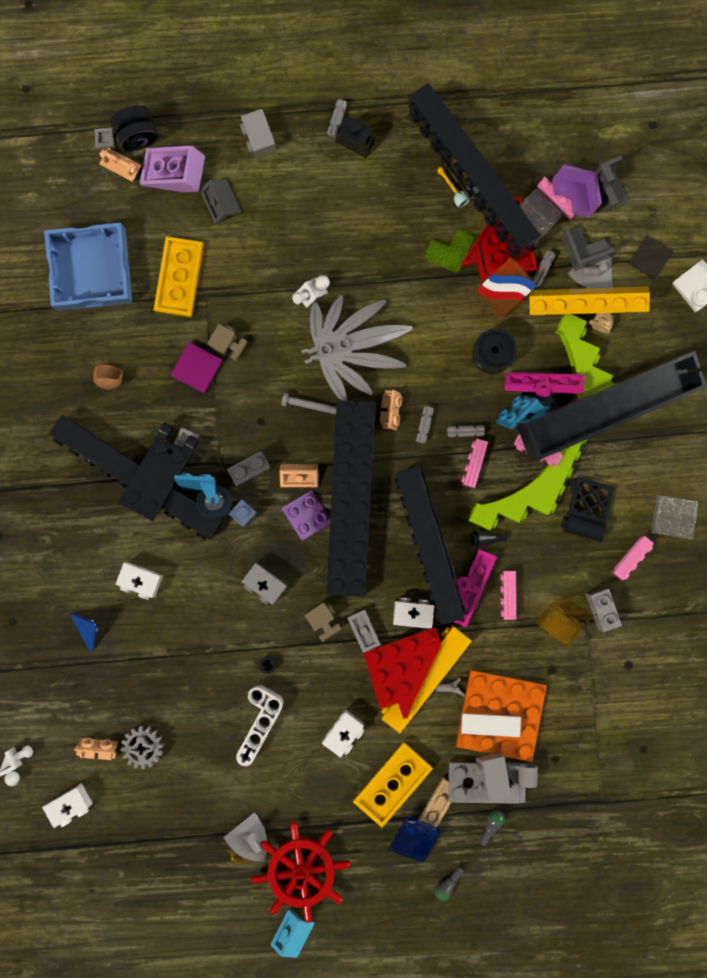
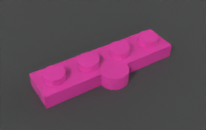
[505,372,585,397]
[454,549,497,628]

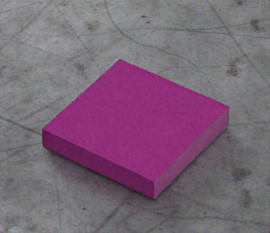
[171,342,223,394]

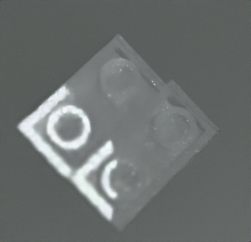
[519,187,564,238]
[651,495,699,540]

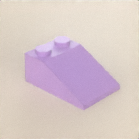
[140,146,205,192]

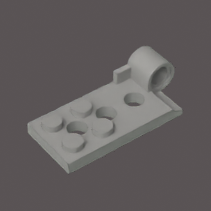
[448,761,538,804]

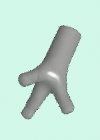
[436,678,466,697]

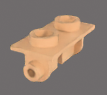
[99,148,141,182]
[379,390,402,431]
[75,738,118,761]

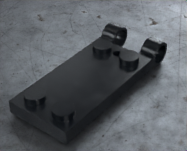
[118,422,199,522]

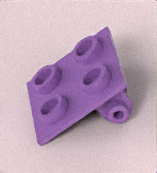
[281,490,330,541]

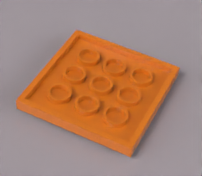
[456,670,547,762]

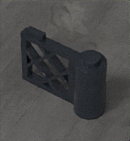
[560,477,614,542]

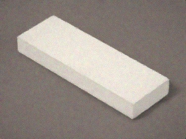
[461,713,521,737]

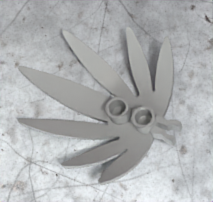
[301,295,413,401]

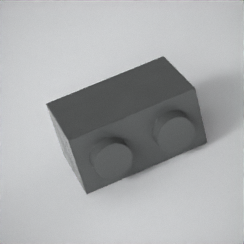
[227,451,272,487]

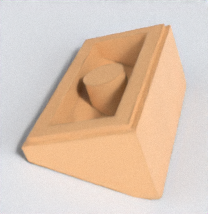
[280,464,318,487]

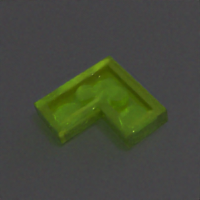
[424,230,474,273]

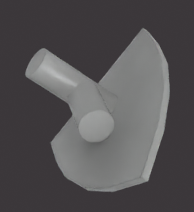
[568,258,613,288]
[223,812,267,862]

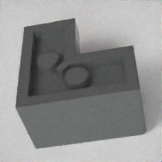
[596,156,628,211]
[561,228,615,271]

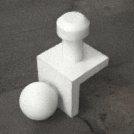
[292,275,330,308]
[0,746,33,786]

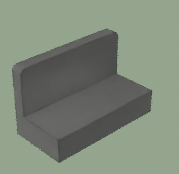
[200,179,241,224]

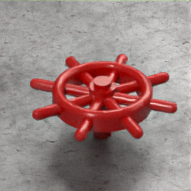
[251,821,351,923]

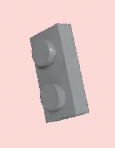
[347,609,381,653]

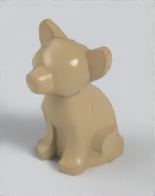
[589,313,613,334]

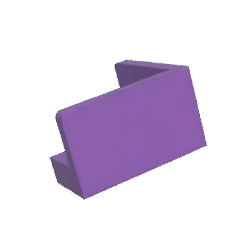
[552,165,601,218]

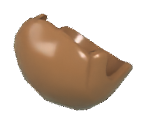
[93,365,123,390]

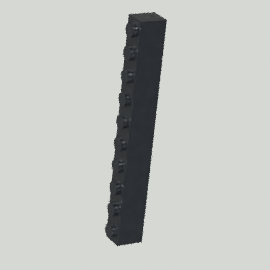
[49,415,224,540]

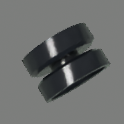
[110,105,159,152]
[472,328,517,375]

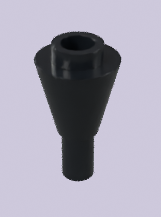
[471,530,508,549]

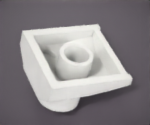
[672,259,707,313]

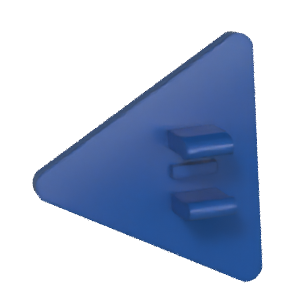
[71,613,98,651]

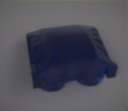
[388,816,441,863]

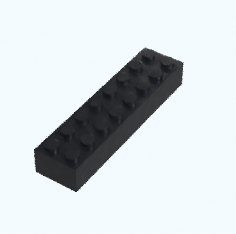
[395,466,467,625]

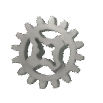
[121,725,164,769]

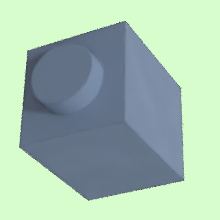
[229,500,258,527]

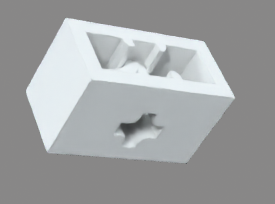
[115,562,163,600]
[393,597,434,629]
[322,709,365,758]
[42,783,92,828]

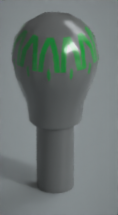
[479,811,505,846]
[434,866,464,902]

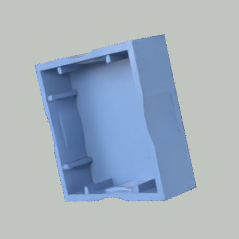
[44,223,133,311]

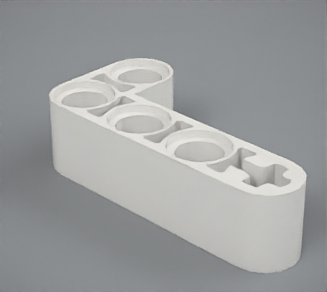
[236,685,284,766]

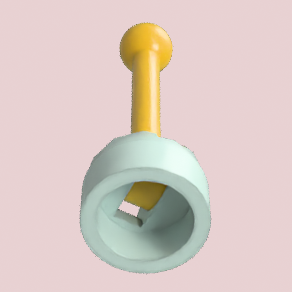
[437,167,471,208]

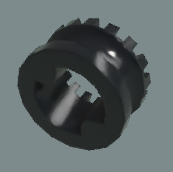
[259,656,277,674]

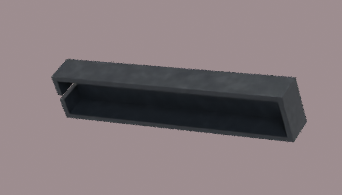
[408,83,541,262]
[516,351,707,461]
[326,400,376,597]

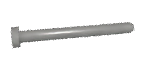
[281,393,336,414]

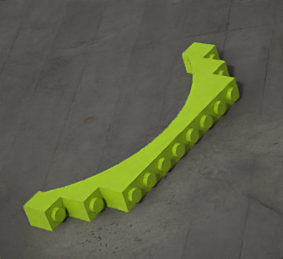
[467,314,613,530]

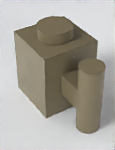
[207,324,248,361]
[304,601,342,642]

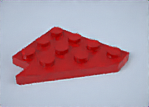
[461,196,537,282]
[363,627,442,719]

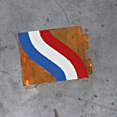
[477,257,538,318]

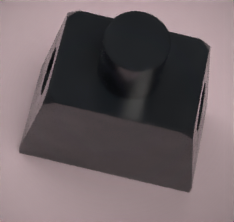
[335,117,375,158]

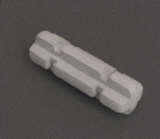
[327,99,347,137]
[531,250,556,287]
[416,406,434,444]
[447,425,485,437]

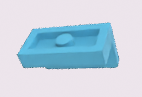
[270,910,314,958]

